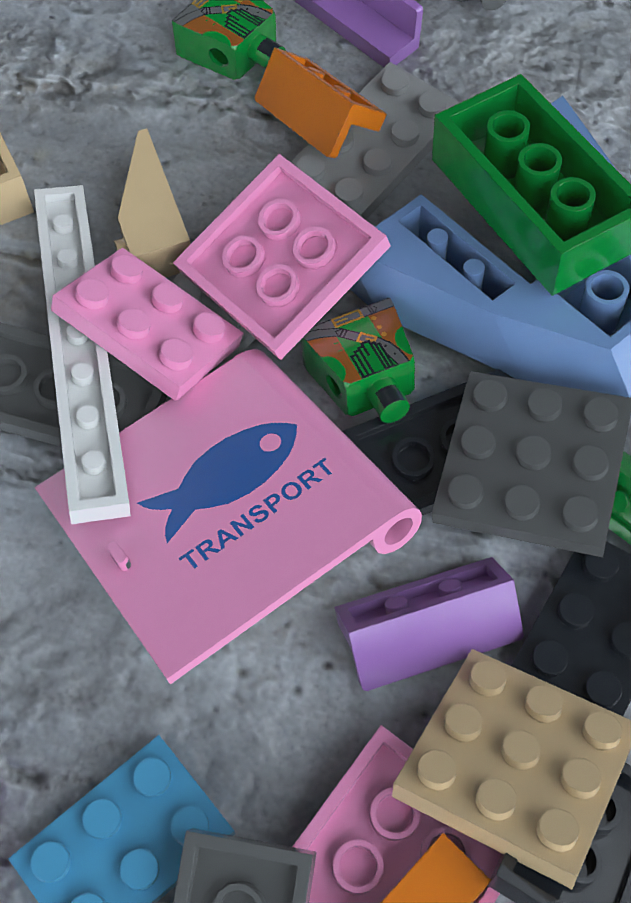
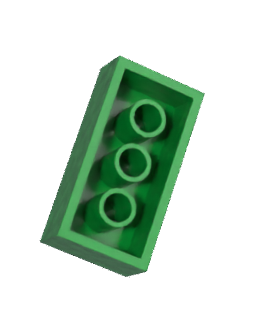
[432,74,631,296]

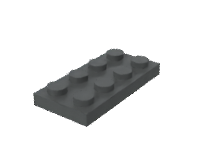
[0,322,168,447]

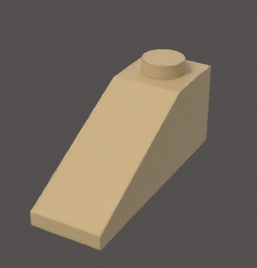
[114,128,191,278]

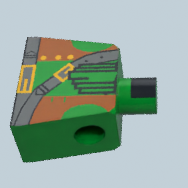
[172,0,286,80]
[300,297,415,423]

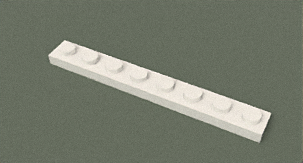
[34,185,131,524]

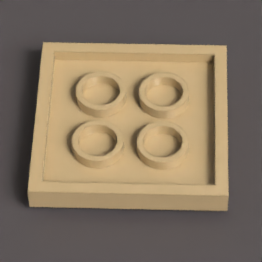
[392,649,631,889]

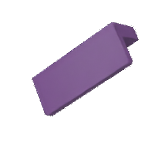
[295,0,423,67]
[334,557,524,691]

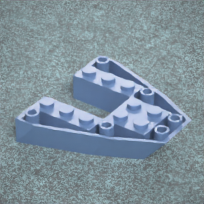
[350,95,631,417]

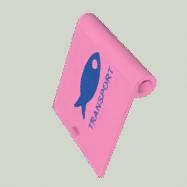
[34,349,422,684]

